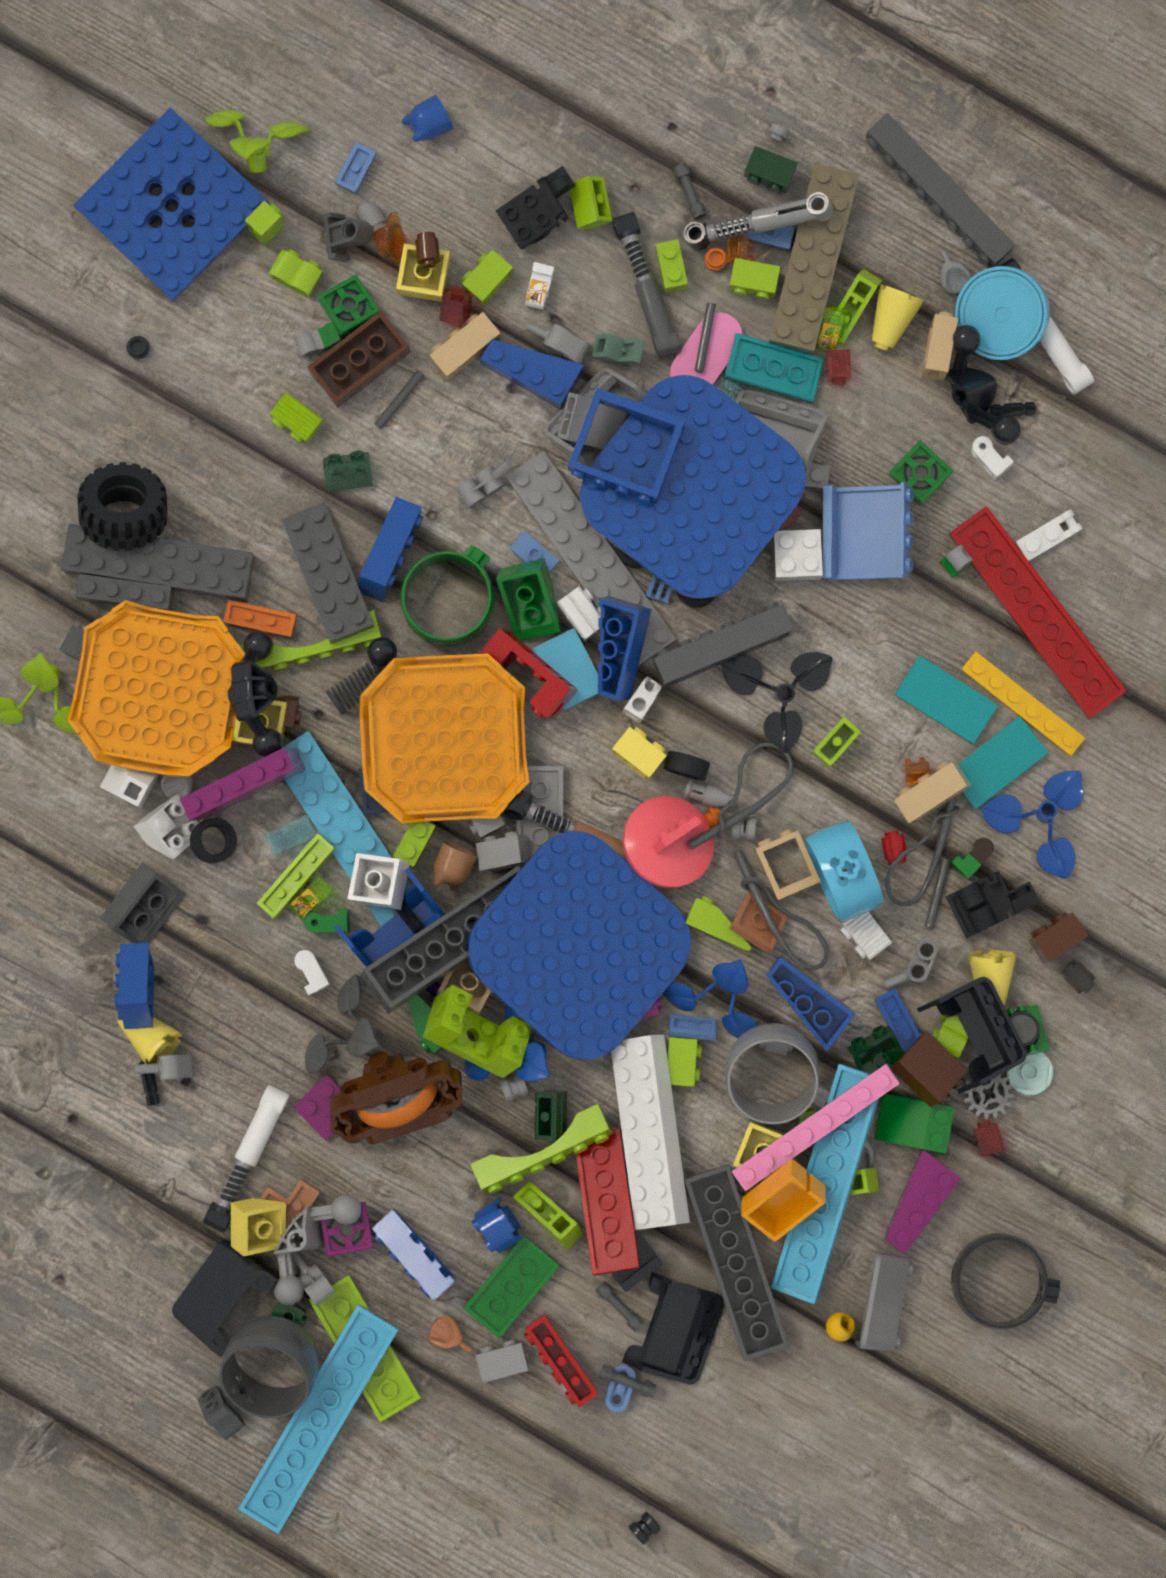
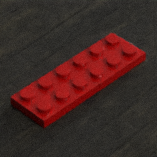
[576,1128,640,1276]

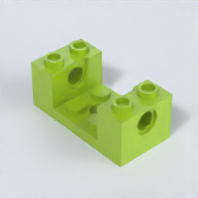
[423,985,532,1078]

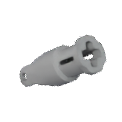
[683,778,737,808]

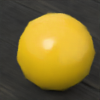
[826,1312,855,1342]

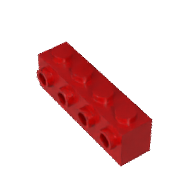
[524,1313,599,1407]

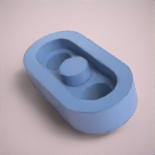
[605,1364,636,1412]

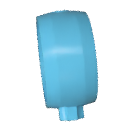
[805,820,884,921]

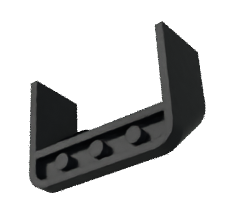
[917,977,1026,1094]

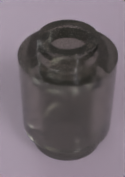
[1061,959,1096,994]

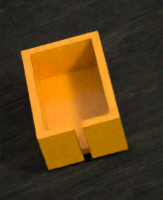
[741,1158,826,1242]

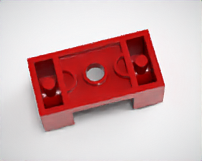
[479,628,578,718]

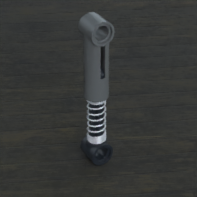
[612,212,681,359]

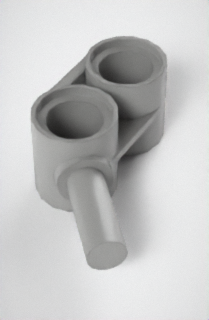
[527,323,591,364]
[456,460,513,509]
[883,939,938,990]
[134,1054,193,1080]
[292,1252,336,1306]

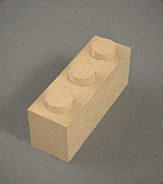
[429,312,501,381]
[894,761,972,824]

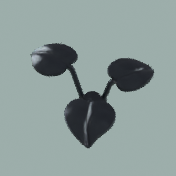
[722,652,833,753]

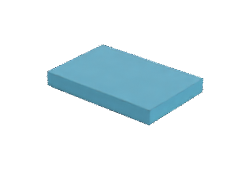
[533,628,598,711]

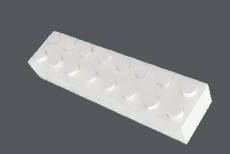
[611,1035,690,1230]

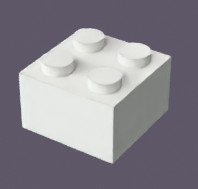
[773,529,823,581]
[348,853,409,910]

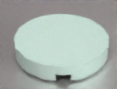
[1006,1052,1053,1095]

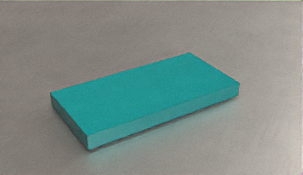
[724,333,824,403]
[895,655,998,745]
[958,716,1049,810]

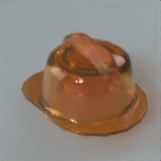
[373,212,407,264]

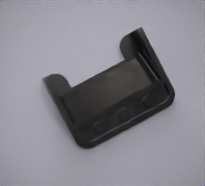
[172,1240,280,1357]
[622,1272,724,1385]

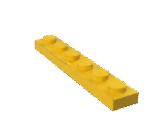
[961,651,1085,757]

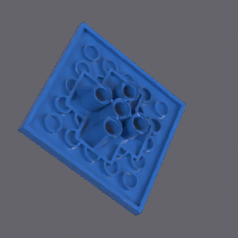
[73,107,270,302]

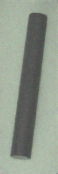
[694,303,716,373]
[374,370,424,429]
[924,859,951,929]

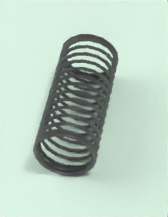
[325,661,377,715]

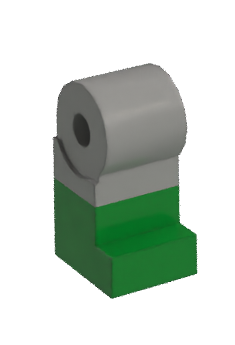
[295,322,341,357]
[940,544,973,578]

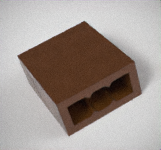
[890,1031,968,1108]

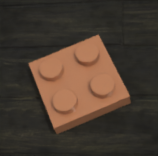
[729,892,788,953]

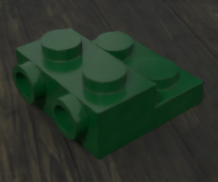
[847,1025,904,1078]

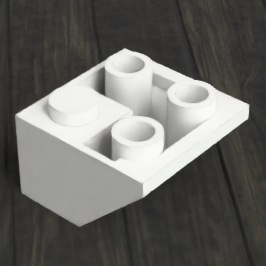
[100,765,159,809]
[133,794,205,859]

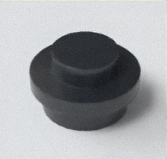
[126,336,150,359]

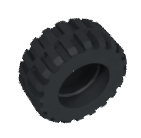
[77,462,168,551]

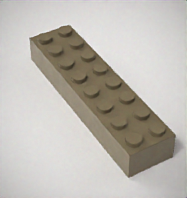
[769,163,860,355]

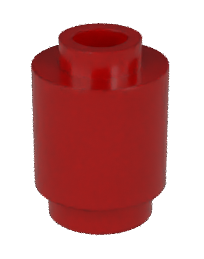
[881,830,908,866]

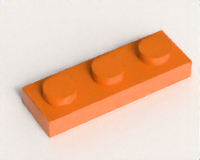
[223,600,297,638]

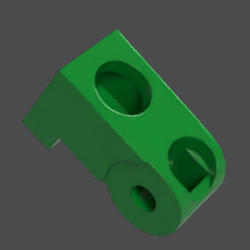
[304,908,350,934]

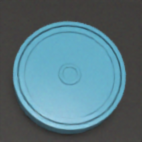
[955,266,1050,360]

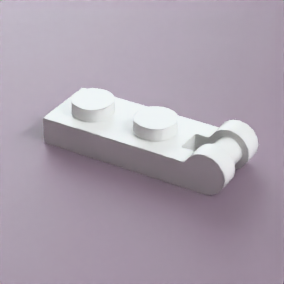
[1015,509,1083,561]

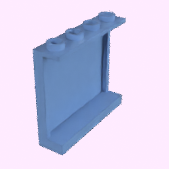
[822,482,914,581]

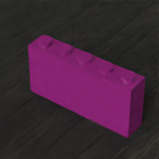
[180,748,306,820]

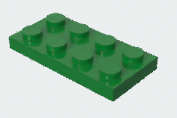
[463,1236,560,1339]

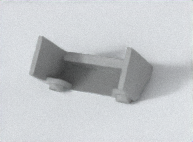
[544,368,645,467]

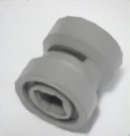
[731,817,756,841]
[499,1074,529,1102]

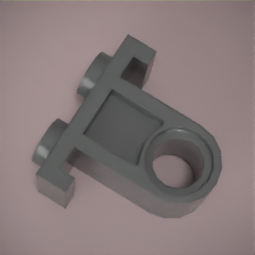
[323,212,372,262]
[197,1385,245,1440]

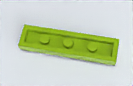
[257,833,336,919]

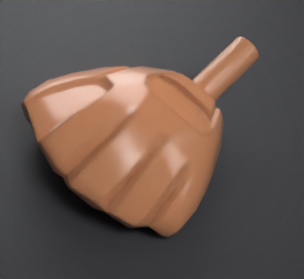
[428,1316,472,1353]

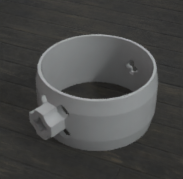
[725,1023,830,1124]

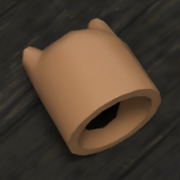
[433,841,477,890]

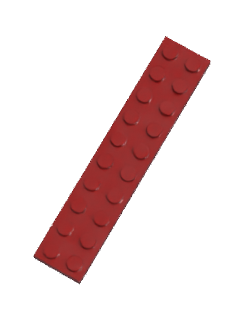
[948,506,1127,719]

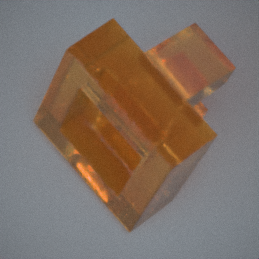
[727,236,754,264]
[905,757,930,786]

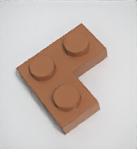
[260,1180,320,1228]

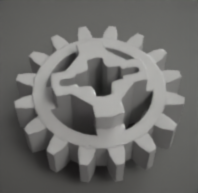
[963,1075,1014,1119]

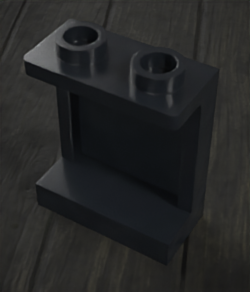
[612,1226,663,1293]

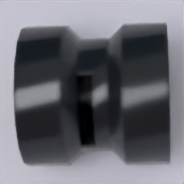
[628,1511,662,1545]

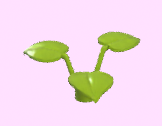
[204,110,311,173]
[0,653,77,734]

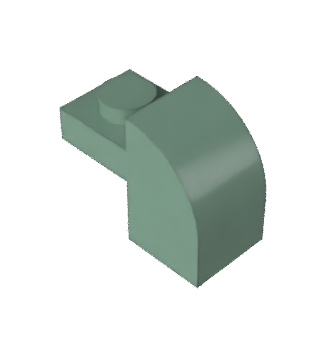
[592,334,645,367]

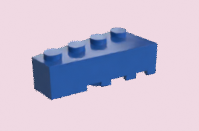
[598,596,652,701]

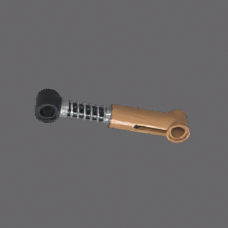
[503,790,629,863]

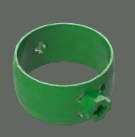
[400,544,494,647]

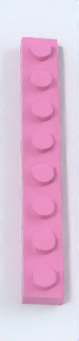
[732,1063,900,1191]

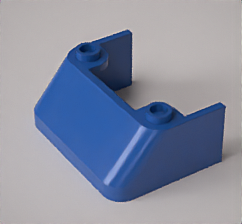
[334,868,445,967]

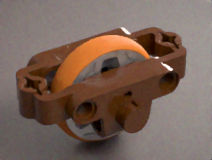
[330,1051,463,1145]

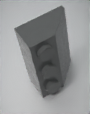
[100,862,186,943]

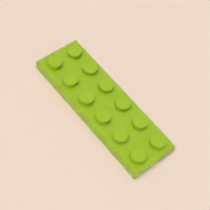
[308,1275,421,1422]

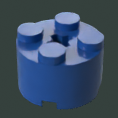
[472,1198,524,1253]

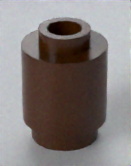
[415,232,440,268]

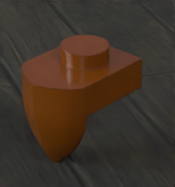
[274,695,302,730]

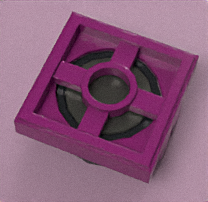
[321,1201,374,1257]

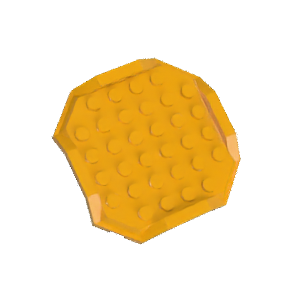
[67,600,245,777]
[359,654,530,824]

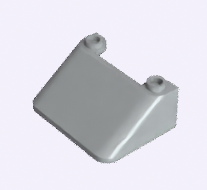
[735,389,827,478]
[855,1250,913,1351]

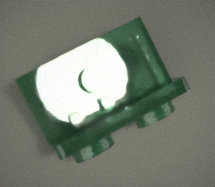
[323,451,373,492]

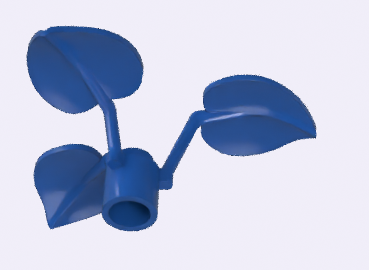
[981,771,1083,879]
[663,959,757,1038]
[464,1006,550,1081]

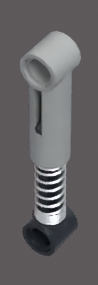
[683,192,834,250]

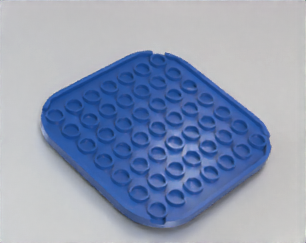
[580,375,806,599]
[468,831,691,1059]

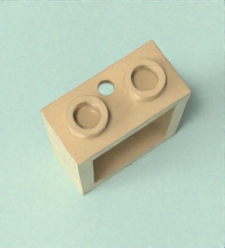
[921,312,958,381]
[754,829,821,901]

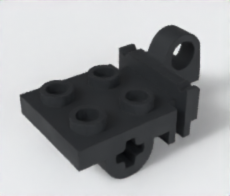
[495,166,576,250]
[945,871,1040,939]

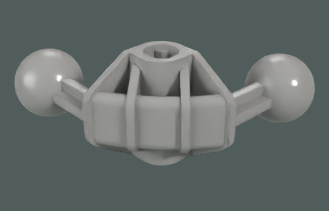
[273,1194,361,1306]

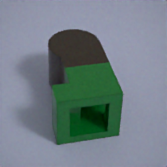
[950,837,994,879]

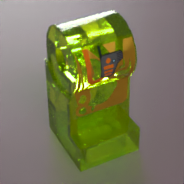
[818,304,849,351]
[289,876,334,920]

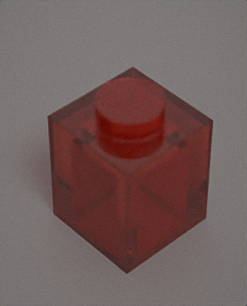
[440,286,473,327]
[825,349,851,385]
[972,1119,1005,1157]

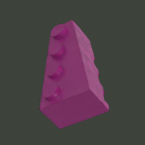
[883,1149,961,1254]

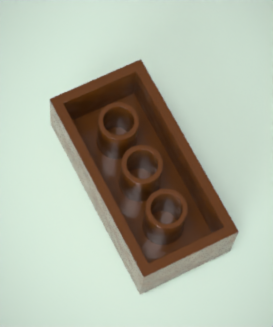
[307,311,411,408]

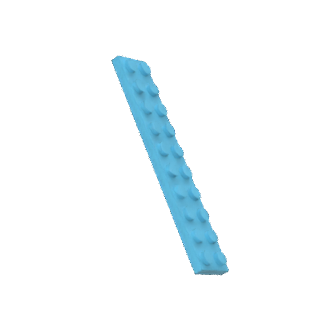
[283,731,411,927]
[771,1064,879,1304]
[238,1304,399,1534]

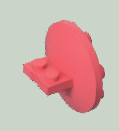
[623,796,714,888]

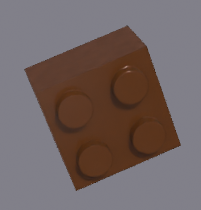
[1028,912,1089,963]

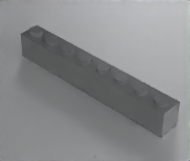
[866,113,1015,267]

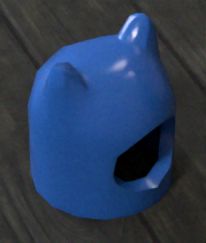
[402,95,453,142]

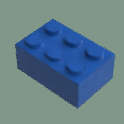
[114,943,155,1029]

